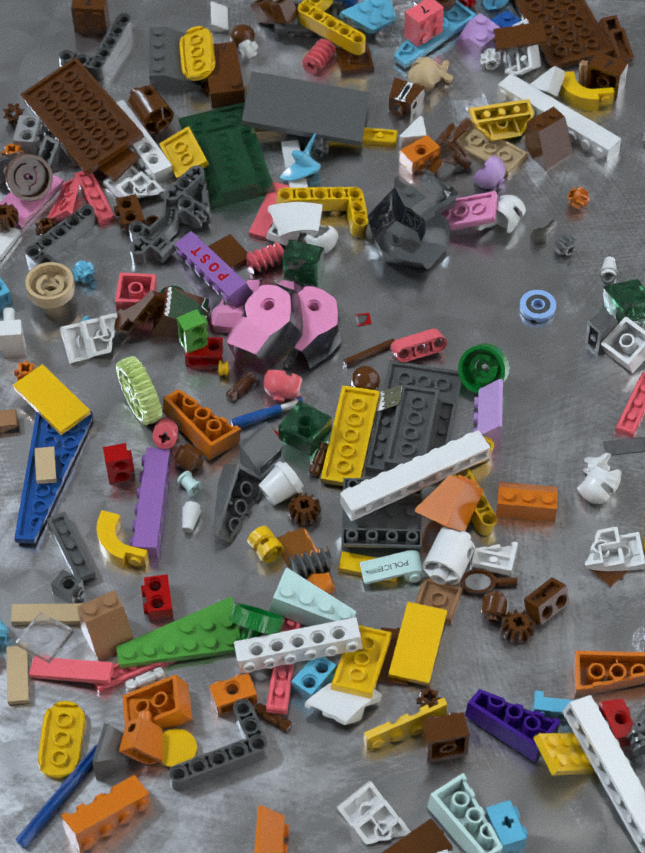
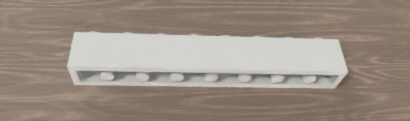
[497,73,621,162]
[340,430,491,521]
[562,695,645,853]

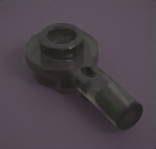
[530,220,557,245]

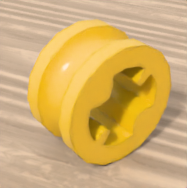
[218,360,229,377]

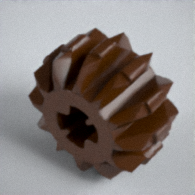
[0,202,19,232]
[288,492,321,527]
[501,609,536,645]

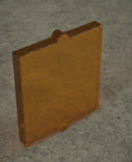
[277,527,317,568]

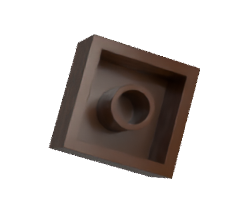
[71,0,110,34]
[586,52,628,100]
[421,712,470,762]

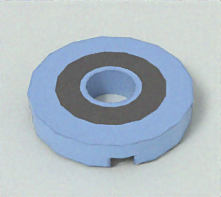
[520,290,556,322]

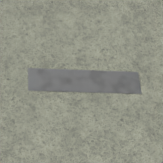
[603,437,645,455]

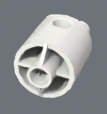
[423,527,475,585]

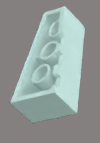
[269,567,356,626]

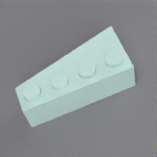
[427,773,503,853]

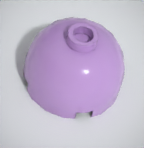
[472,154,506,190]

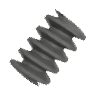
[288,546,332,577]

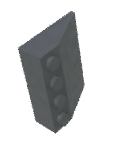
[149,27,201,90]

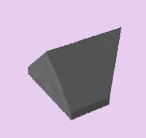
[38,135,77,173]

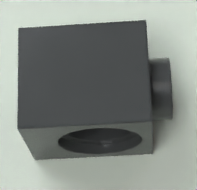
[51,569,85,603]

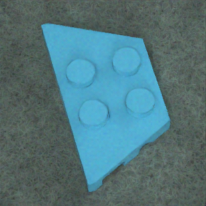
[339,0,397,34]

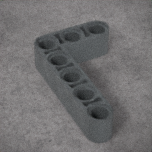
[59,13,133,81]
[25,205,96,285]
[169,699,268,791]

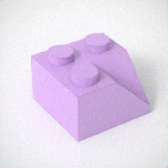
[456,13,500,61]

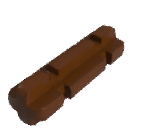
[226,371,256,401]
[309,442,329,477]
[254,703,292,732]

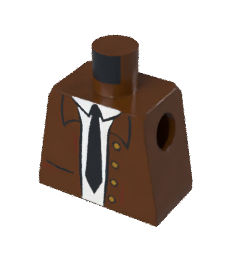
[389,78,425,117]

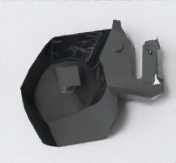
[368,169,458,269]

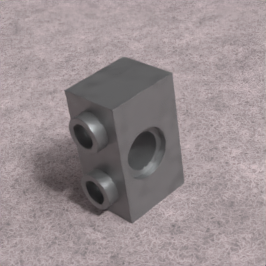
[585,310,618,355]

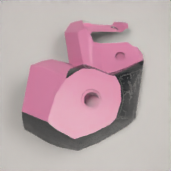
[209,278,303,368]
[277,280,341,368]

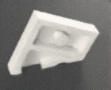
[471,542,518,576]

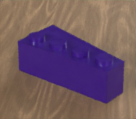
[465,689,561,762]

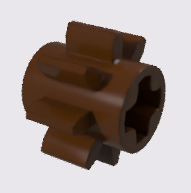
[3,103,24,124]
[35,217,57,236]
[416,687,441,708]

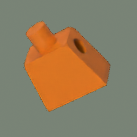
[119,711,163,766]

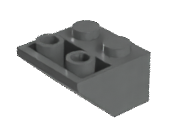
[239,422,284,476]

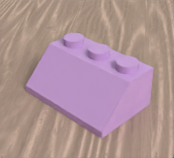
[473,379,503,449]

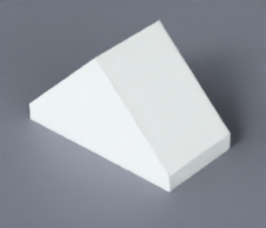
[530,66,565,97]
[399,116,426,149]

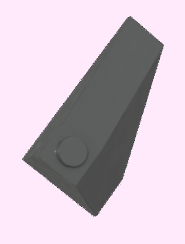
[213,463,264,543]

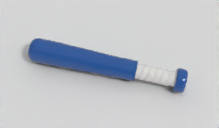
[231,396,305,428]

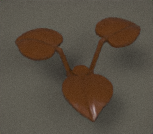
[425,118,476,176]

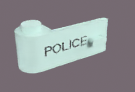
[360,550,424,585]

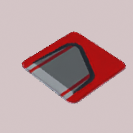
[355,313,372,326]

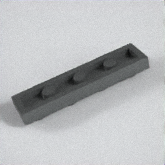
[47,511,96,581]

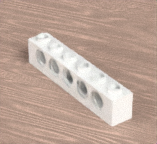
[116,100,173,184]
[234,617,363,674]

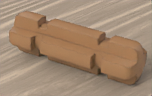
[578,60,589,87]

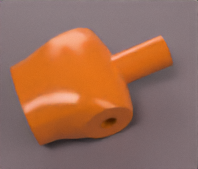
[308,572,336,594]

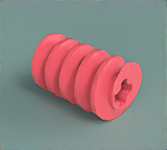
[302,39,336,75]
[246,242,287,275]
[152,417,179,449]

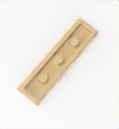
[11,603,84,625]

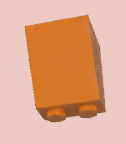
[415,474,484,532]

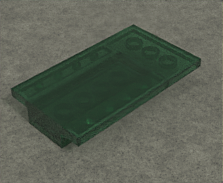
[178,102,275,210]

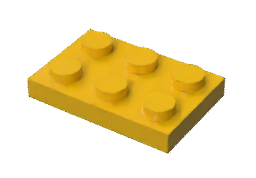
[159,126,209,179]
[533,733,595,776]

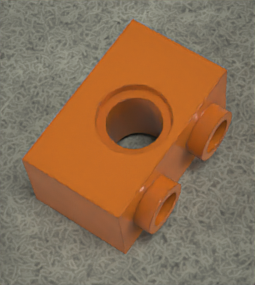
[400,135,440,174]
[209,673,257,716]

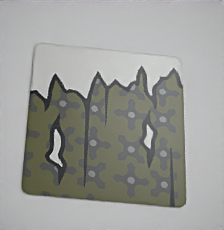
[376,385,403,411]

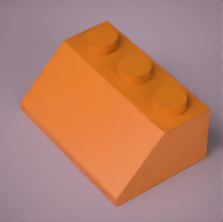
[496,482,558,522]
[254,805,289,853]

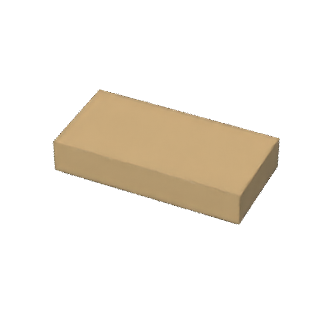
[35,446,57,484]

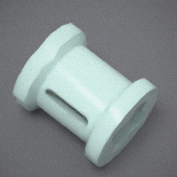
[177,471,203,497]

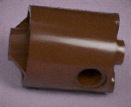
[127,85,174,134]

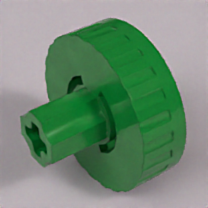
[458,343,510,393]
[229,603,285,640]

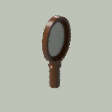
[460,569,518,594]

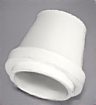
[258,461,304,506]

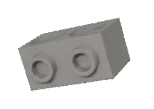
[13,115,44,154]

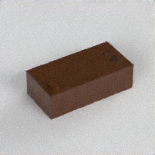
[206,41,245,108]

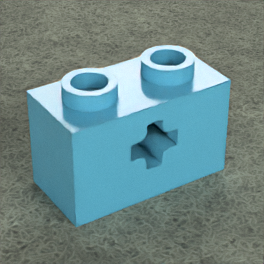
[485,800,528,853]

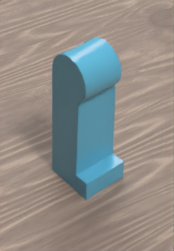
[532,690,574,721]

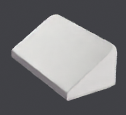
[210,1,229,33]

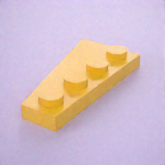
[364,698,447,749]

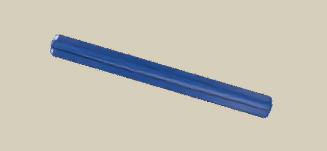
[16,745,97,848]

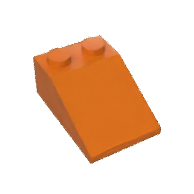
[122,674,192,729]

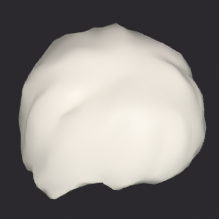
[304,225,338,254]

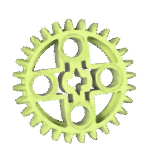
[116,356,162,426]

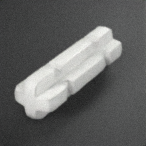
[125,667,165,693]

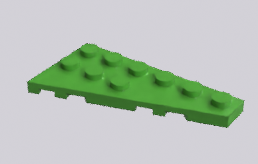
[116,596,240,669]

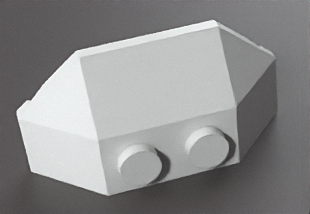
[502,19,541,76]

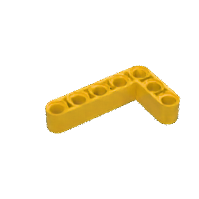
[298,0,366,55]
[275,187,369,238]
[452,437,497,536]

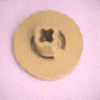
[25,262,75,309]

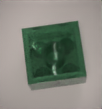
[283,239,325,287]
[603,279,645,325]
[278,400,332,457]

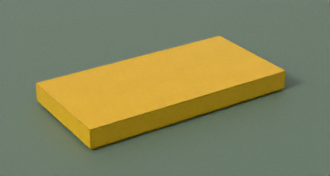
[13,364,91,435]
[389,602,447,686]
[331,625,392,699]

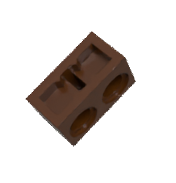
[113,194,145,236]
[524,577,569,625]

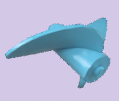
[280,133,321,181]

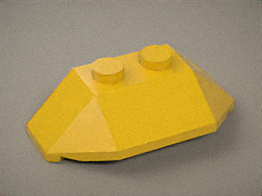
[468,99,534,142]

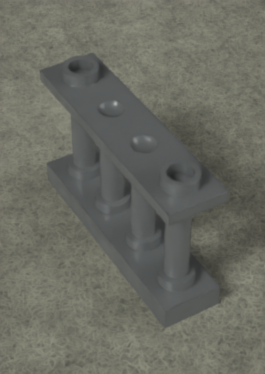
[275,1,342,42]

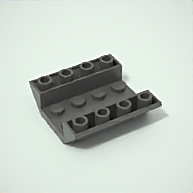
[341,478,422,549]

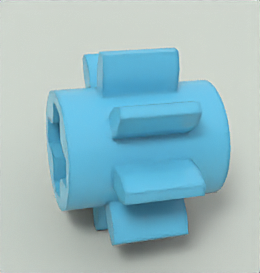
[72,261,96,283]

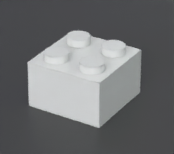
[601,316,645,373]

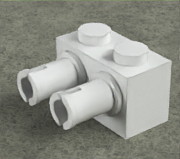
[0,308,26,358]

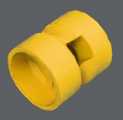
[247,525,284,563]

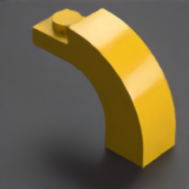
[559,71,614,111]
[97,510,149,569]

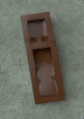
[598,15,634,62]
[114,290,166,335]

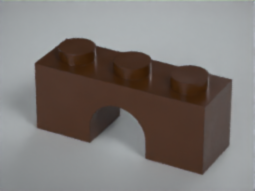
[250,0,299,24]

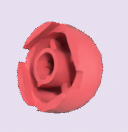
[264,370,302,403]

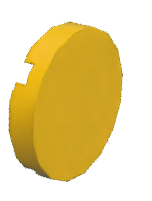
[159,728,198,768]

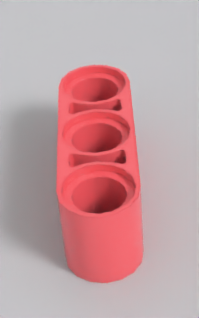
[390,329,447,362]

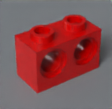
[185,337,224,367]
[103,443,135,485]
[141,574,174,622]

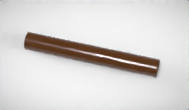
[343,338,395,366]

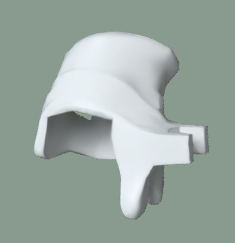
[477,195,526,233]
[577,453,621,504]

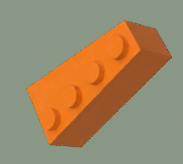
[163,389,241,461]
[573,651,645,699]
[61,775,151,852]

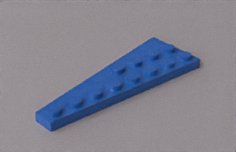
[14,411,93,544]

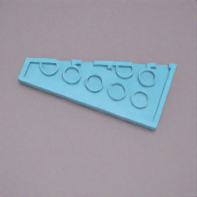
[394,0,477,69]

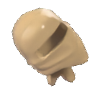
[408,57,453,92]

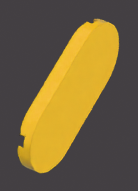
[179,26,215,81]
[38,701,86,780]

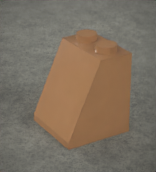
[77,590,134,662]

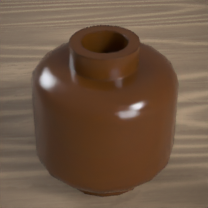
[174,444,204,472]
[481,591,509,622]

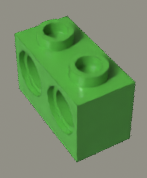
[177,309,209,354]

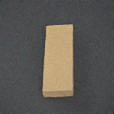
[7,645,29,705]

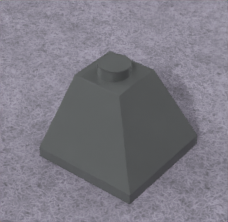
[92,723,132,781]

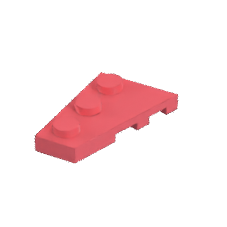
[48,177,80,223]

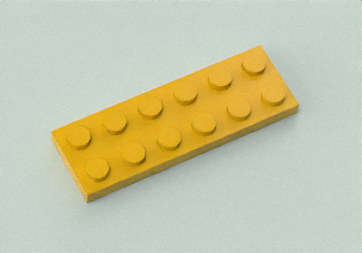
[321,385,380,486]

